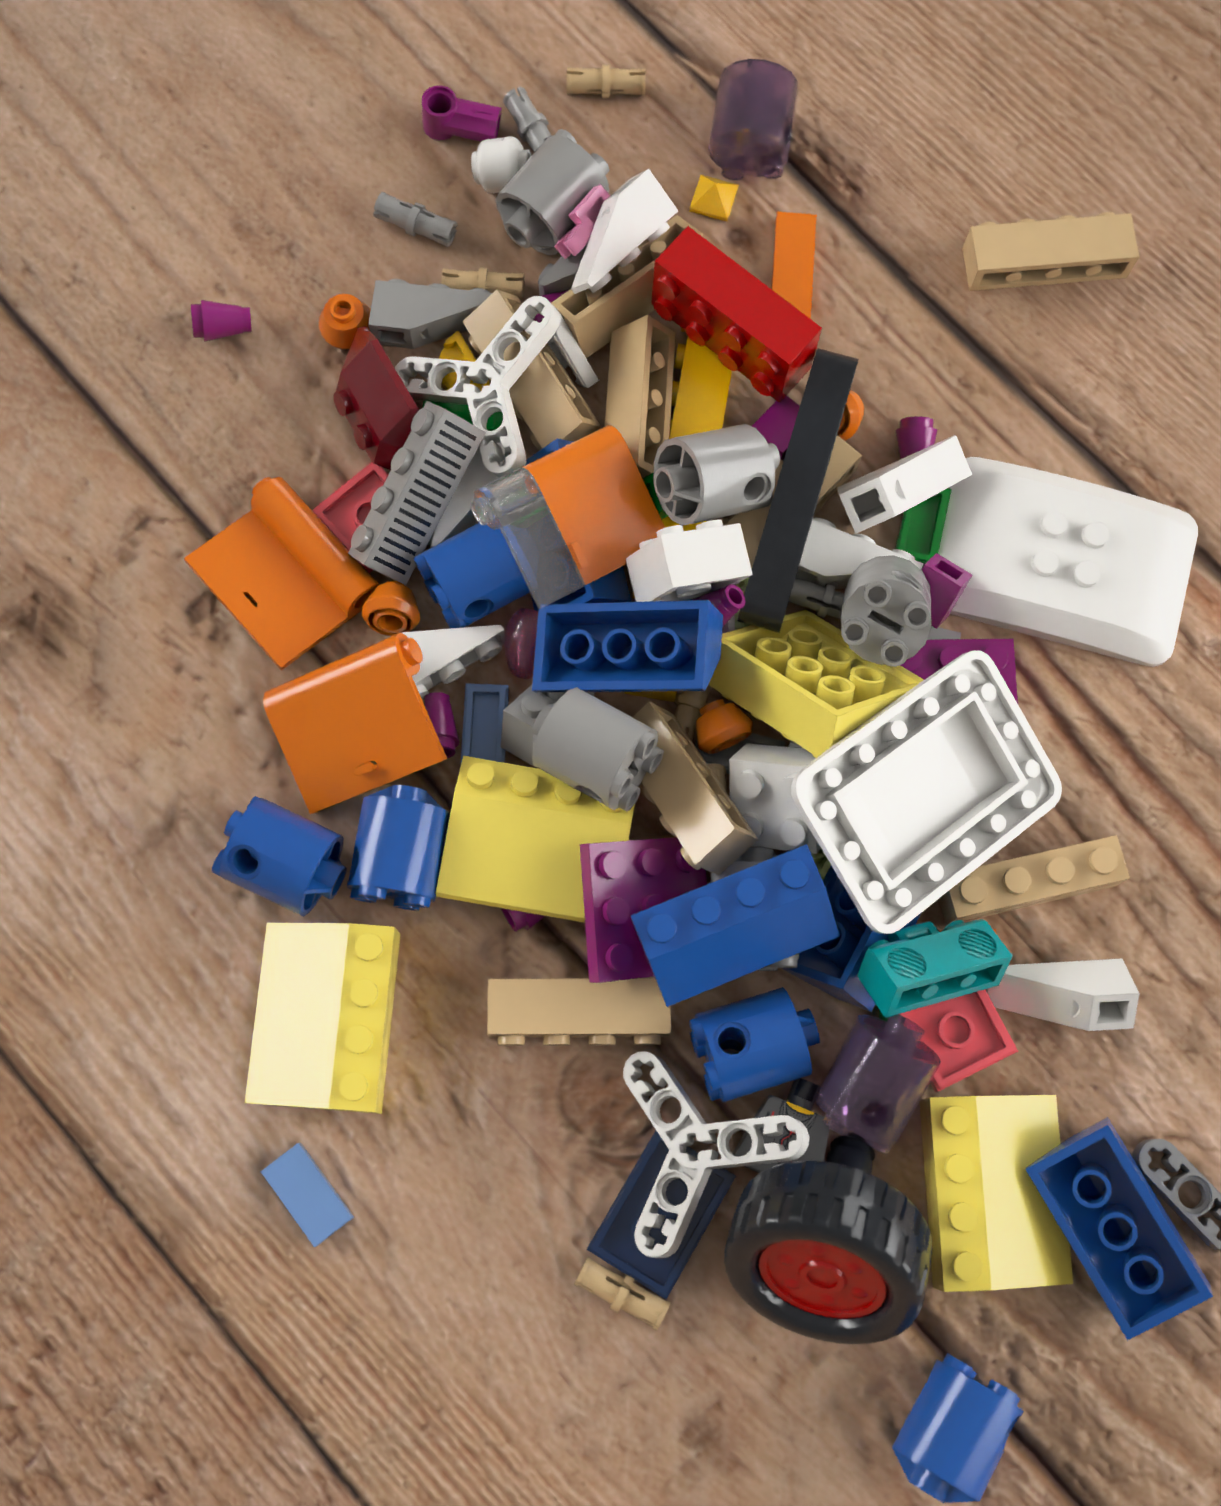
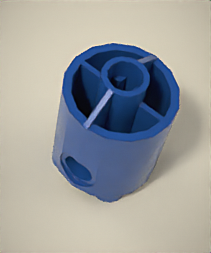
[413,513,540,629]
[347,785,450,911]
[212,796,347,917]
[689,987,820,1103]
[892,1353,1024,1503]

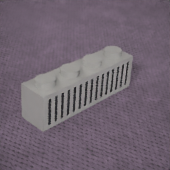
[348,401,486,585]

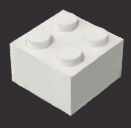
[626,519,753,602]
[729,743,821,854]

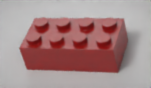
[651,226,822,403]

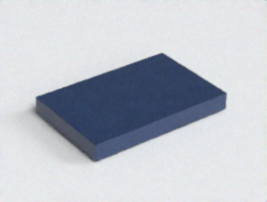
[586,1130,736,1300]

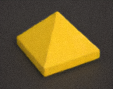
[689,175,739,222]

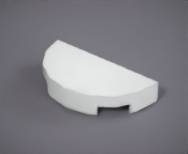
[542,309,599,388]

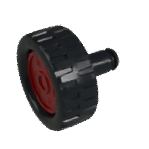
[724,1132,933,1344]

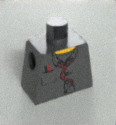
[733,1078,831,1173]

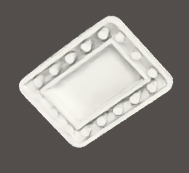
[938,457,1198,667]
[791,650,1062,934]

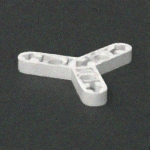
[395,296,561,480]
[623,1051,809,1259]

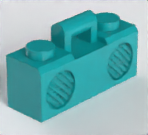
[857,919,1013,1018]

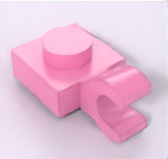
[554,184,610,259]

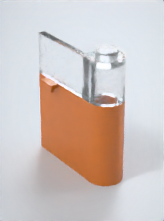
[471,425,665,609]

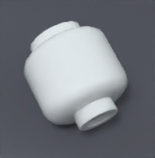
[471,137,532,193]

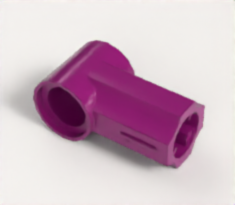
[422,85,502,142]

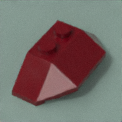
[334,326,419,470]

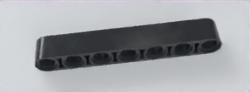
[737,348,859,633]

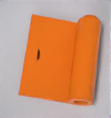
[184,477,379,671]
[263,633,447,815]

